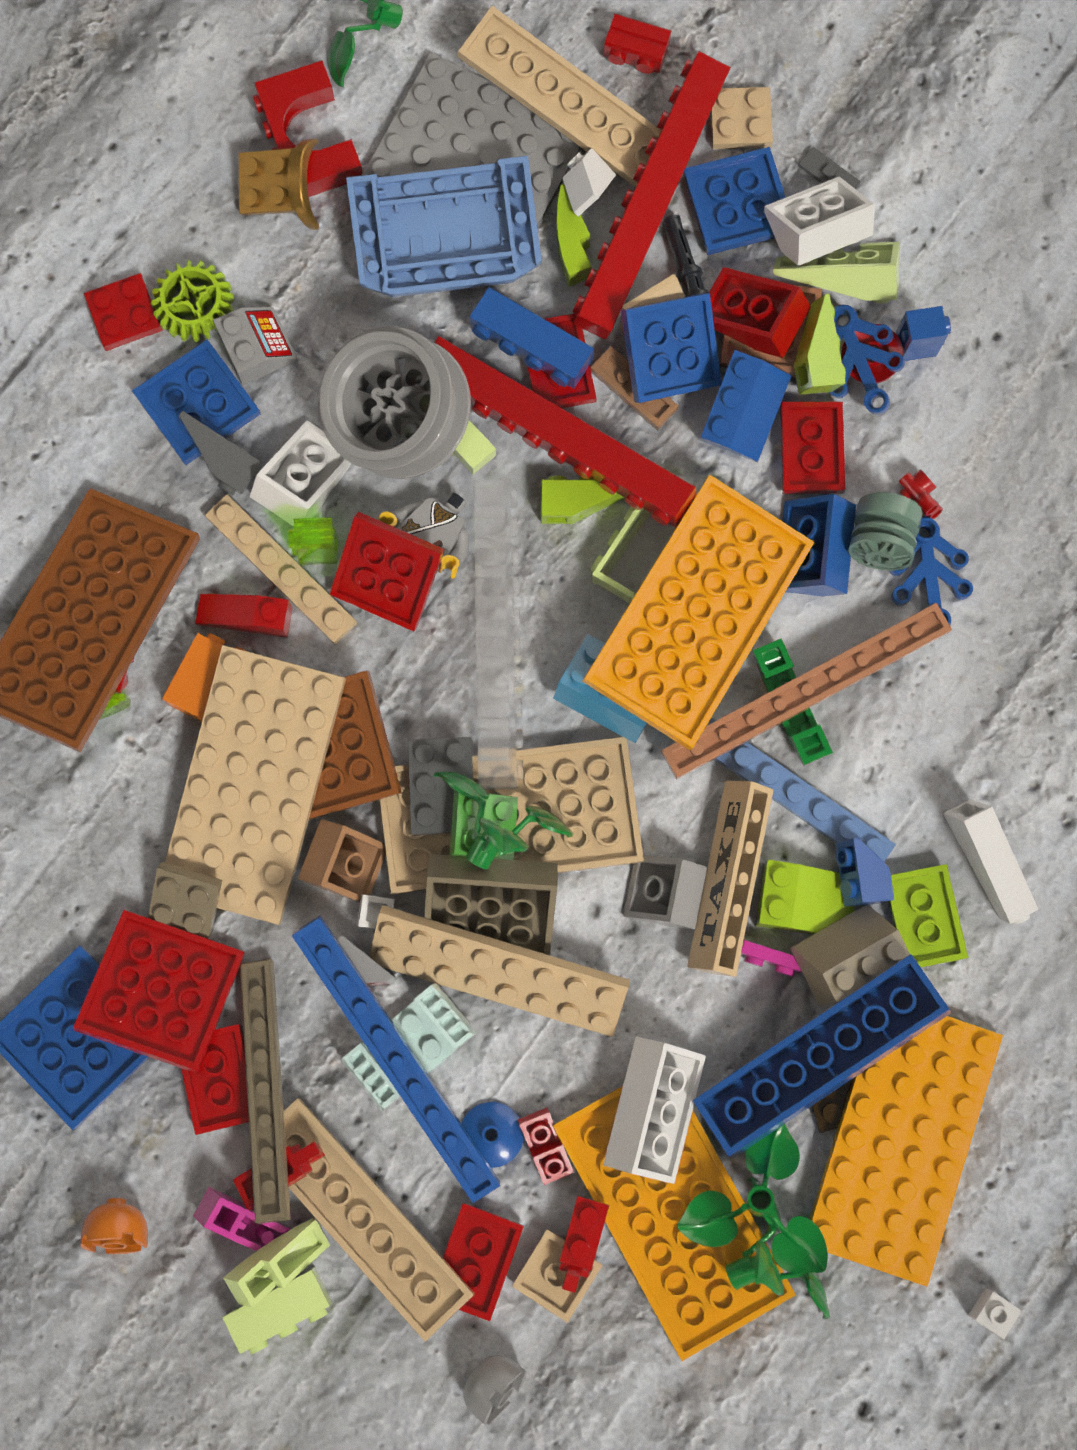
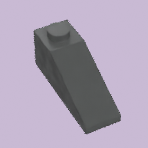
[178,411,262,496]

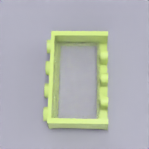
[591,507,675,603]

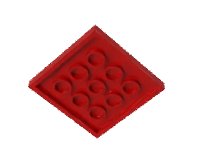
[73,910,245,1074]

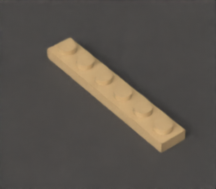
[205,494,357,645]

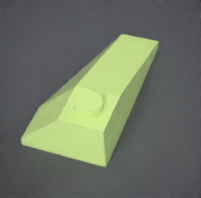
[773,242,900,304]

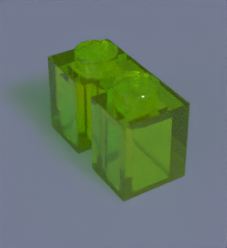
[288,518,338,565]

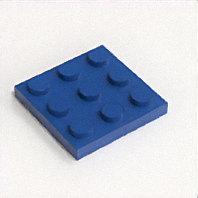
[683,147,786,255]
[621,293,722,403]
[132,339,261,466]

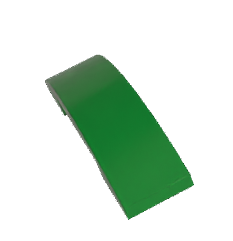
[752,638,833,766]

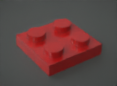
[84,273,163,351]

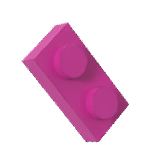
[741,940,802,977]

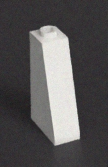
[943,799,1039,924]

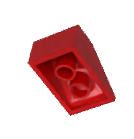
[709,267,811,358]

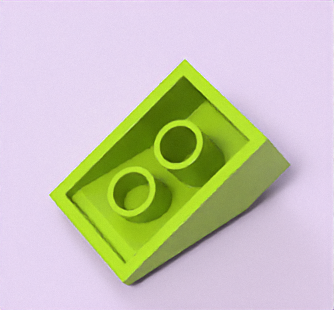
[755,860,855,935]

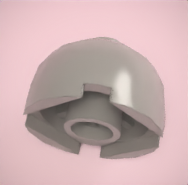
[463,1355,527,1425]

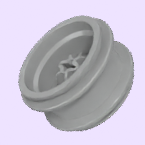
[318,326,471,479]

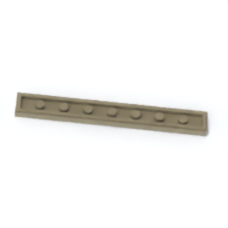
[240,959,291,1224]

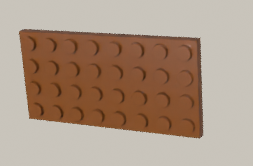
[0,488,200,753]

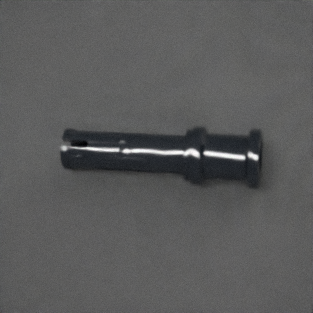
[662,215,709,297]

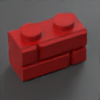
[603,14,672,74]

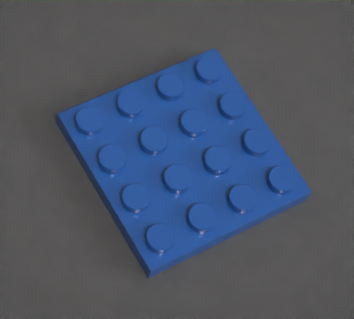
[0,945,149,1130]

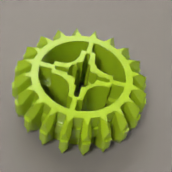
[151,260,234,343]

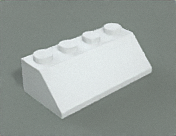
[603,1036,706,1184]

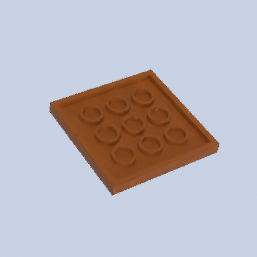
[309,670,402,820]

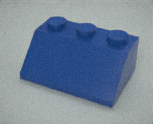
[701,350,791,463]
[782,494,856,597]

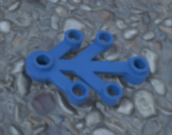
[830,305,905,415]
[889,517,973,625]

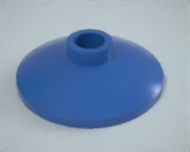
[461,1102,524,1168]

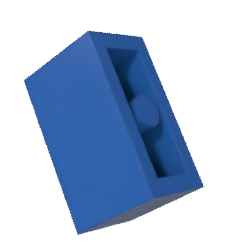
[896,306,951,361]

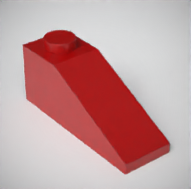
[195,594,293,638]

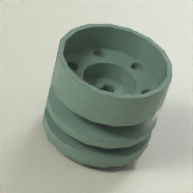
[848,492,923,571]

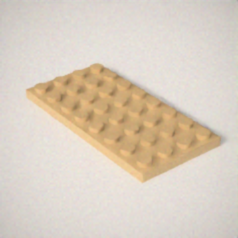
[165,645,346,925]
[380,737,644,895]

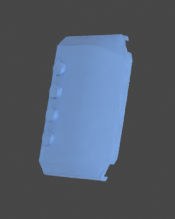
[346,156,542,297]

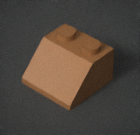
[298,819,386,903]

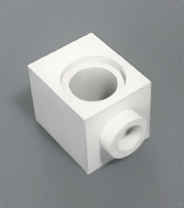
[968,1288,1022,1339]

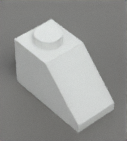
[563,148,616,216]

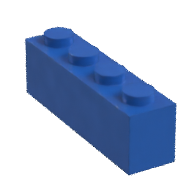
[469,287,594,389]

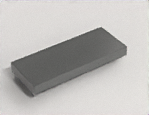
[798,146,860,189]

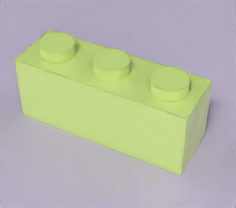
[222,1267,332,1355]

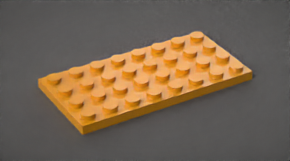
[582,475,814,750]
[809,1016,1003,1287]
[553,1086,796,1361]

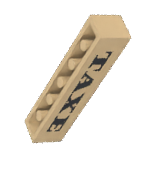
[687,781,774,977]

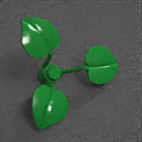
[325,0,403,87]
[433,772,574,869]
[677,1124,828,1274]
[725,1177,830,1319]

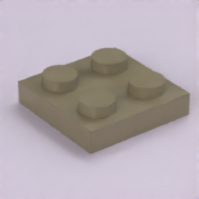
[148,862,222,939]

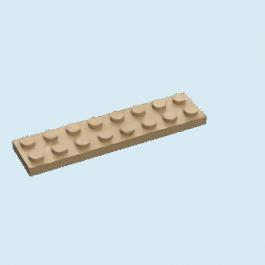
[457,6,661,187]
[369,905,630,1037]
[284,1098,475,1342]

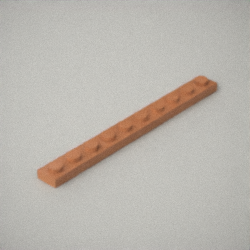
[661,603,952,780]

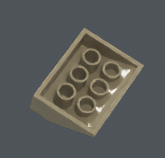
[424,854,558,955]

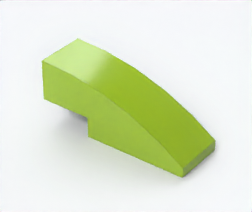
[556,184,592,287]

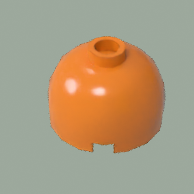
[80,1198,148,1254]

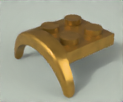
[239,139,319,230]

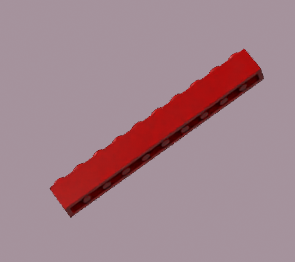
[572,51,731,340]
[434,336,697,528]

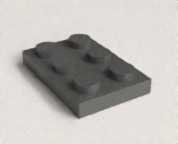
[408,737,473,835]

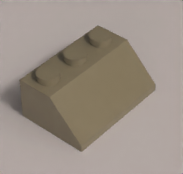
[790,904,910,1006]

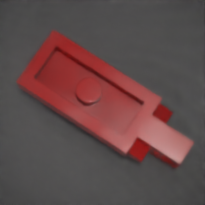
[233,1141,325,1210]
[559,1196,609,1293]

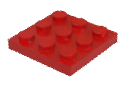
[329,511,445,632]

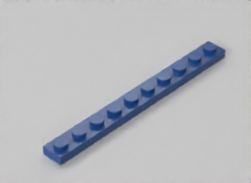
[292,915,500,1203]

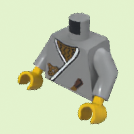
[377,492,469,579]

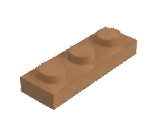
[590,346,679,431]

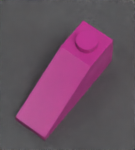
[193,1187,291,1251]

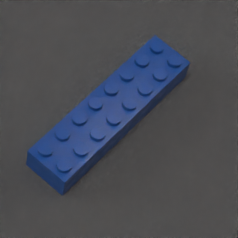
[692,954,951,1158]

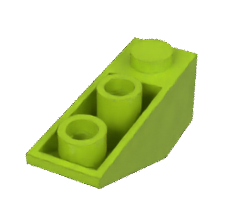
[794,294,846,395]
[541,476,625,524]

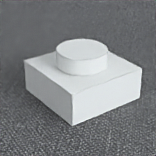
[356,894,395,929]

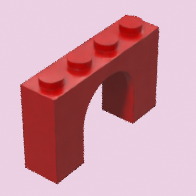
[252,60,363,197]

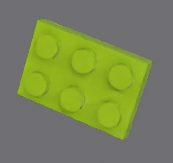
[888,864,969,968]

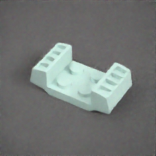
[341,983,477,1112]

